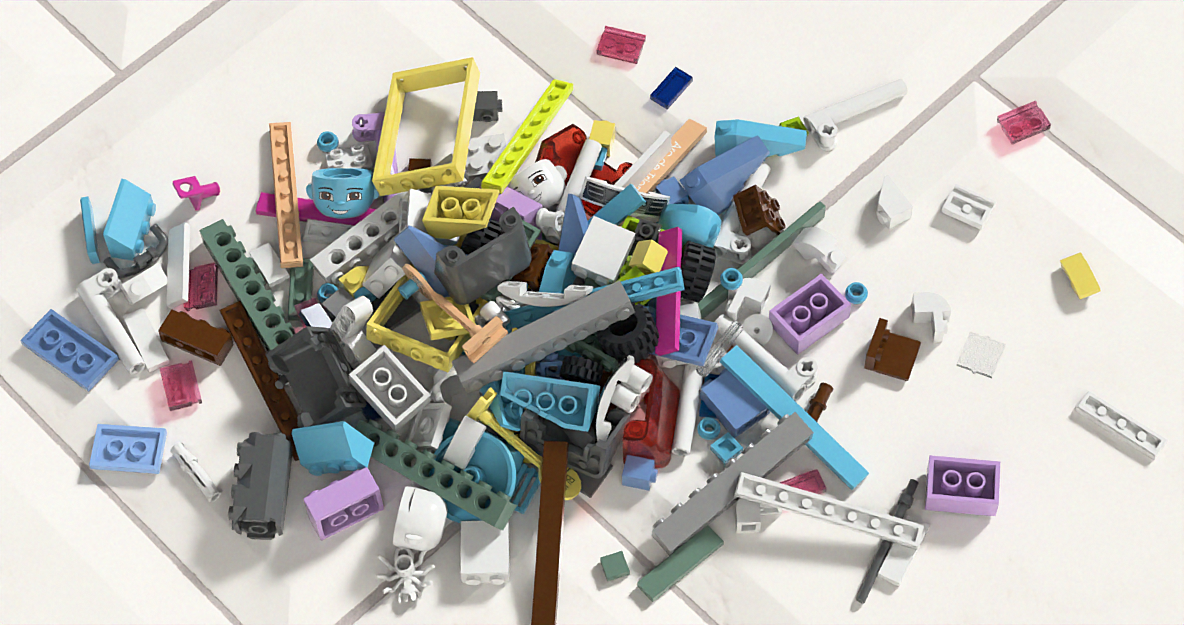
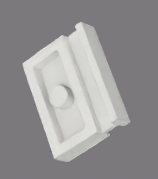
[941,184,996,230]

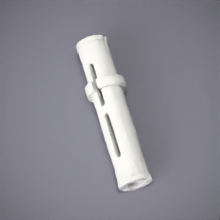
[170,442,222,502]

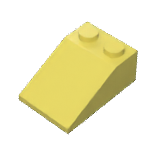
[422,186,499,239]

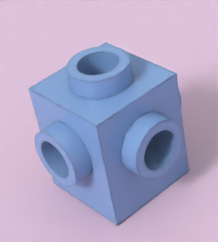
[536,352,565,380]

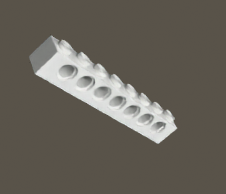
[310,153,470,284]

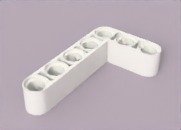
[329,296,377,370]

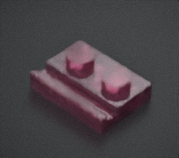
[596,26,646,64]
[997,101,1051,144]
[183,263,218,312]
[159,360,202,411]

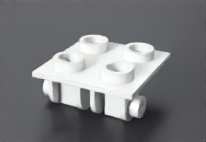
[325,144,373,169]

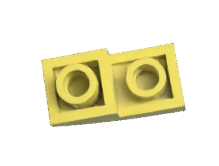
[1060,252,1101,299]

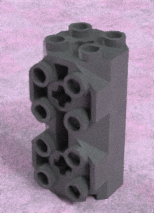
[228,432,293,540]

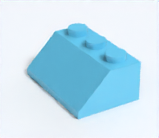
[103,179,156,261]
[292,421,374,476]

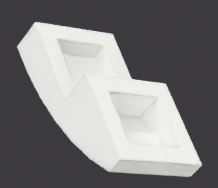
[249,242,290,288]
[443,415,486,470]

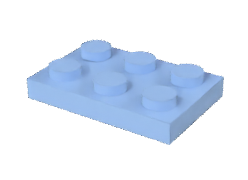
[89,424,167,474]

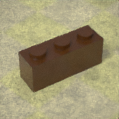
[158,309,234,366]

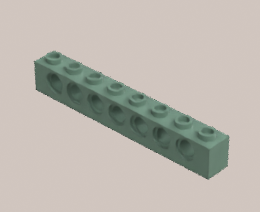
[199,219,296,352]
[355,419,517,530]

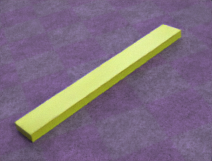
[481,79,573,194]

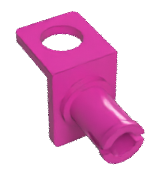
[172,176,220,211]

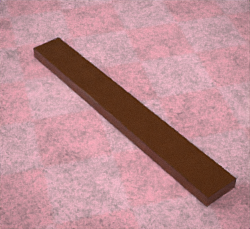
[219,301,299,461]
[531,441,569,625]

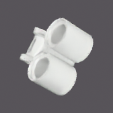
[610,364,653,413]

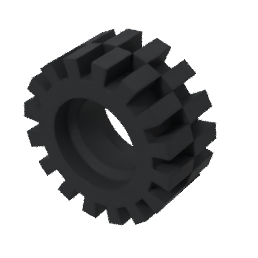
[559,355,604,386]

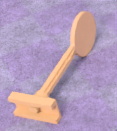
[402,263,508,363]

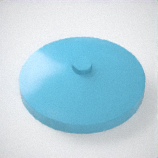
[429,432,516,523]

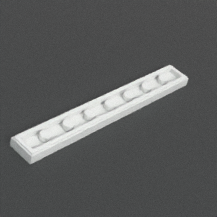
[734,472,924,549]

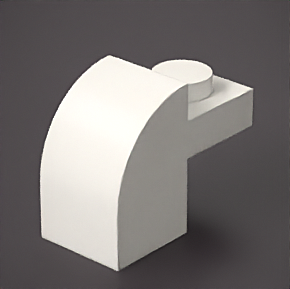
[792,227,846,274]
[725,278,771,323]
[911,292,951,343]
[736,498,783,533]

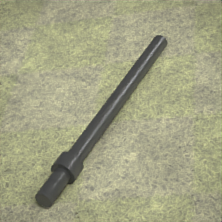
[856,479,919,604]

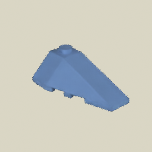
[679,135,770,215]
[394,225,468,298]

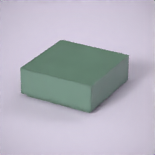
[600,551,630,582]

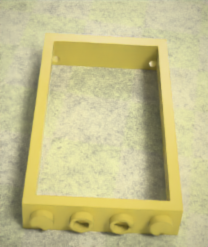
[372,57,480,196]
[366,234,488,373]

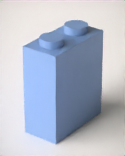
[700,368,770,439]

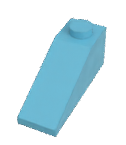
[539,250,577,294]

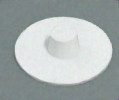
[741,314,773,346]

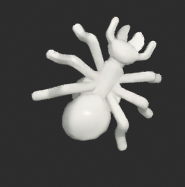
[474,296,521,328]
[376,547,435,604]

